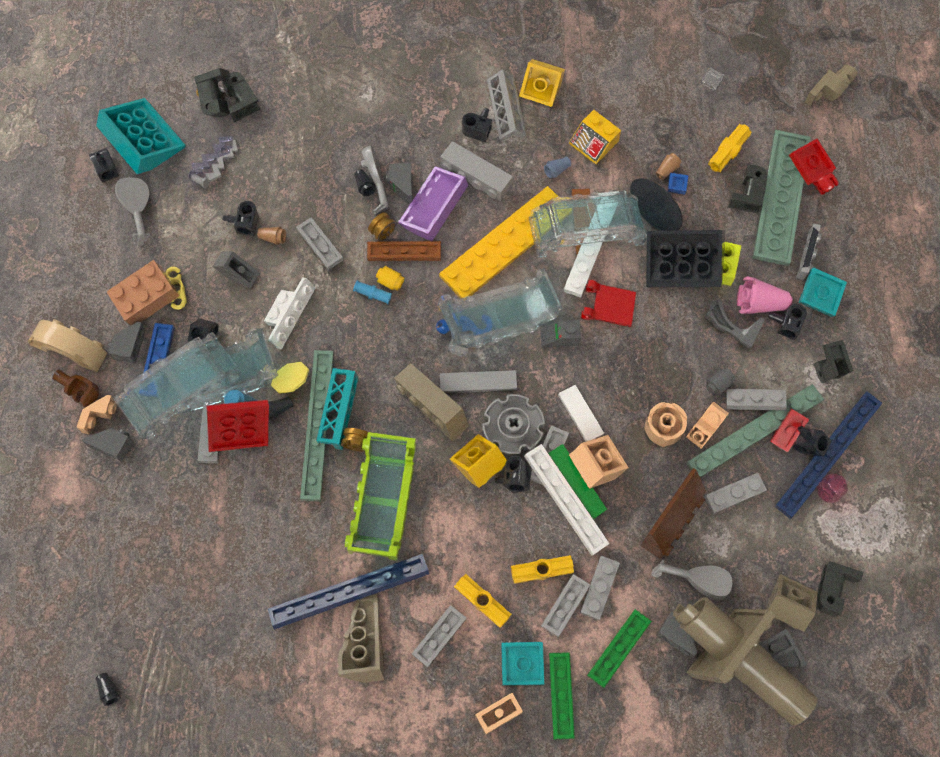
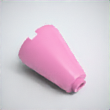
[737,276,793,314]

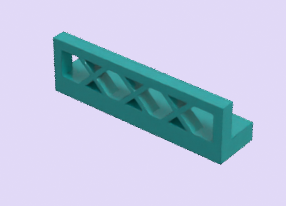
[316,368,359,450]

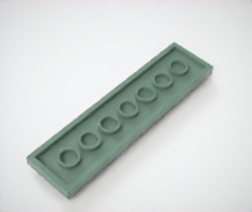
[752,130,811,266]

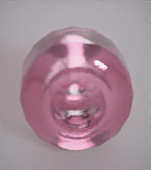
[817,473,848,503]

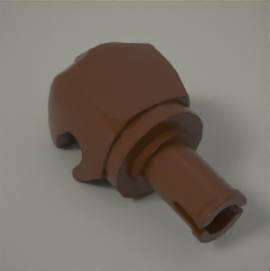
[52,369,99,408]

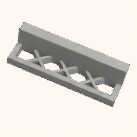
[487,69,527,141]

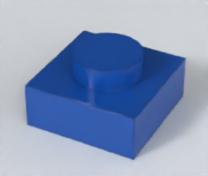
[667,173,688,195]

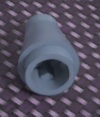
[544,157,571,178]

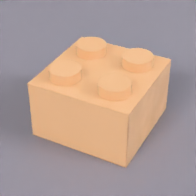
[569,435,629,489]

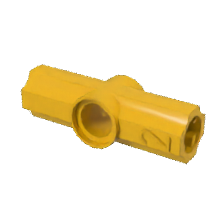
[708,124,752,173]
[511,555,574,584]
[454,574,512,628]

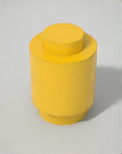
[376,266,405,291]

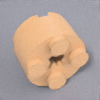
[644,402,687,447]

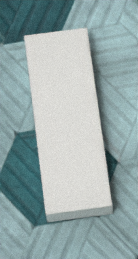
[558,385,604,442]

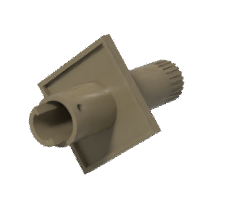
[673,597,817,726]

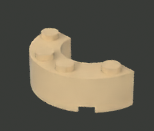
[28,319,108,373]

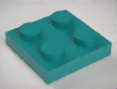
[799,268,847,317]
[501,642,544,686]

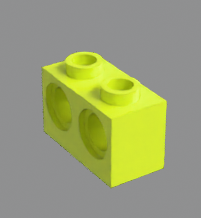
[722,242,741,286]

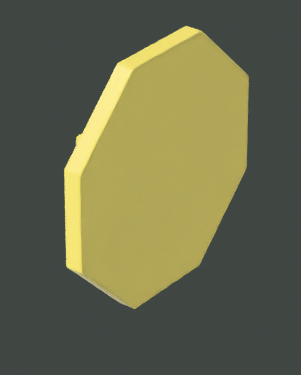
[271,362,309,394]

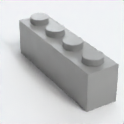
[440,141,513,201]

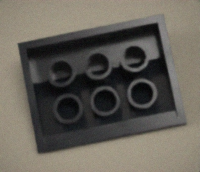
[646,230,725,287]

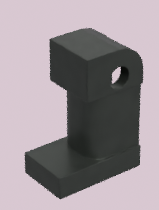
[194,68,231,118]
[222,72,261,123]
[728,164,768,214]
[813,340,853,383]
[816,561,863,617]

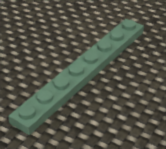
[300,350,334,502]
[686,384,824,478]

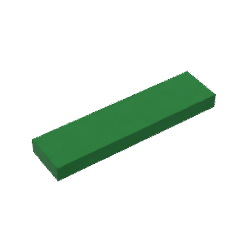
[548,444,607,519]
[587,609,652,689]
[549,652,575,740]

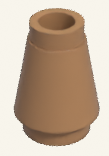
[655,153,681,180]
[257,227,286,245]

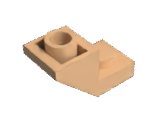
[77,395,117,435]
[686,402,729,449]

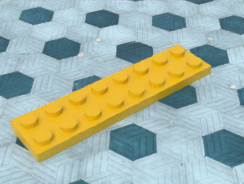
[439,186,572,302]

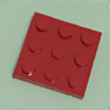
[206,400,269,452]

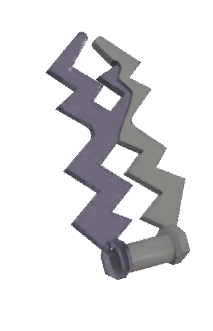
[188,136,238,189]

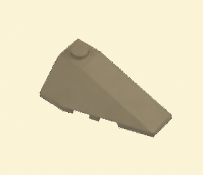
[338,594,385,683]

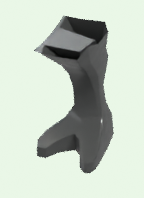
[704,298,765,349]

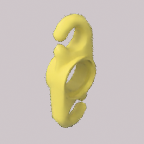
[165,267,187,310]

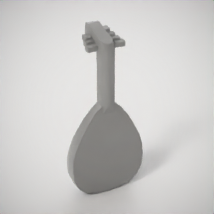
[361,145,388,216]
[115,177,150,246]
[651,560,732,601]

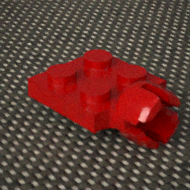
[789,138,839,195]

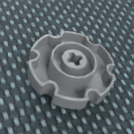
[482,394,545,456]

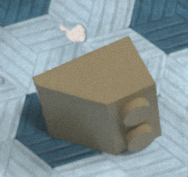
[767,574,818,632]

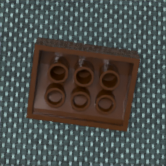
[640,468,706,559]

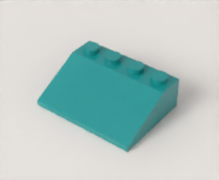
[96,98,186,174]

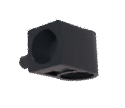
[462,108,492,143]
[89,148,119,183]
[222,201,259,236]
[768,304,807,340]
[188,318,219,356]
[792,426,832,457]
[495,455,532,493]

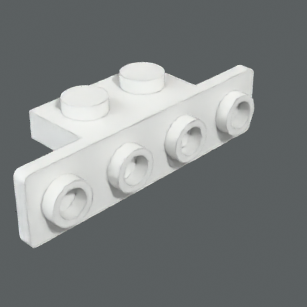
[264,277,315,349]

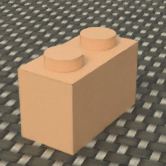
[475,693,523,735]

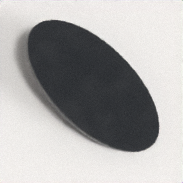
[630,178,683,231]

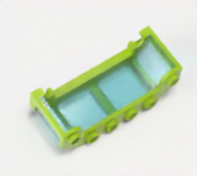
[345,432,416,560]

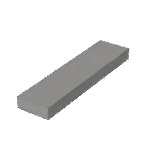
[440,370,517,393]

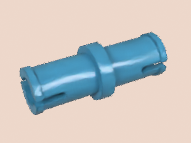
[353,280,392,304]

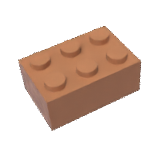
[107,260,180,325]

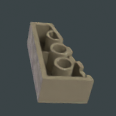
[394,363,469,442]

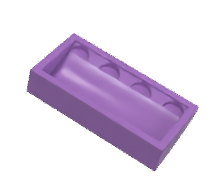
[398,166,468,241]

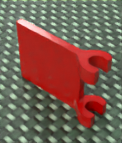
[581,280,636,327]

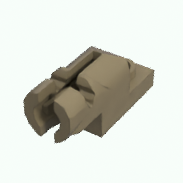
[805,65,858,106]

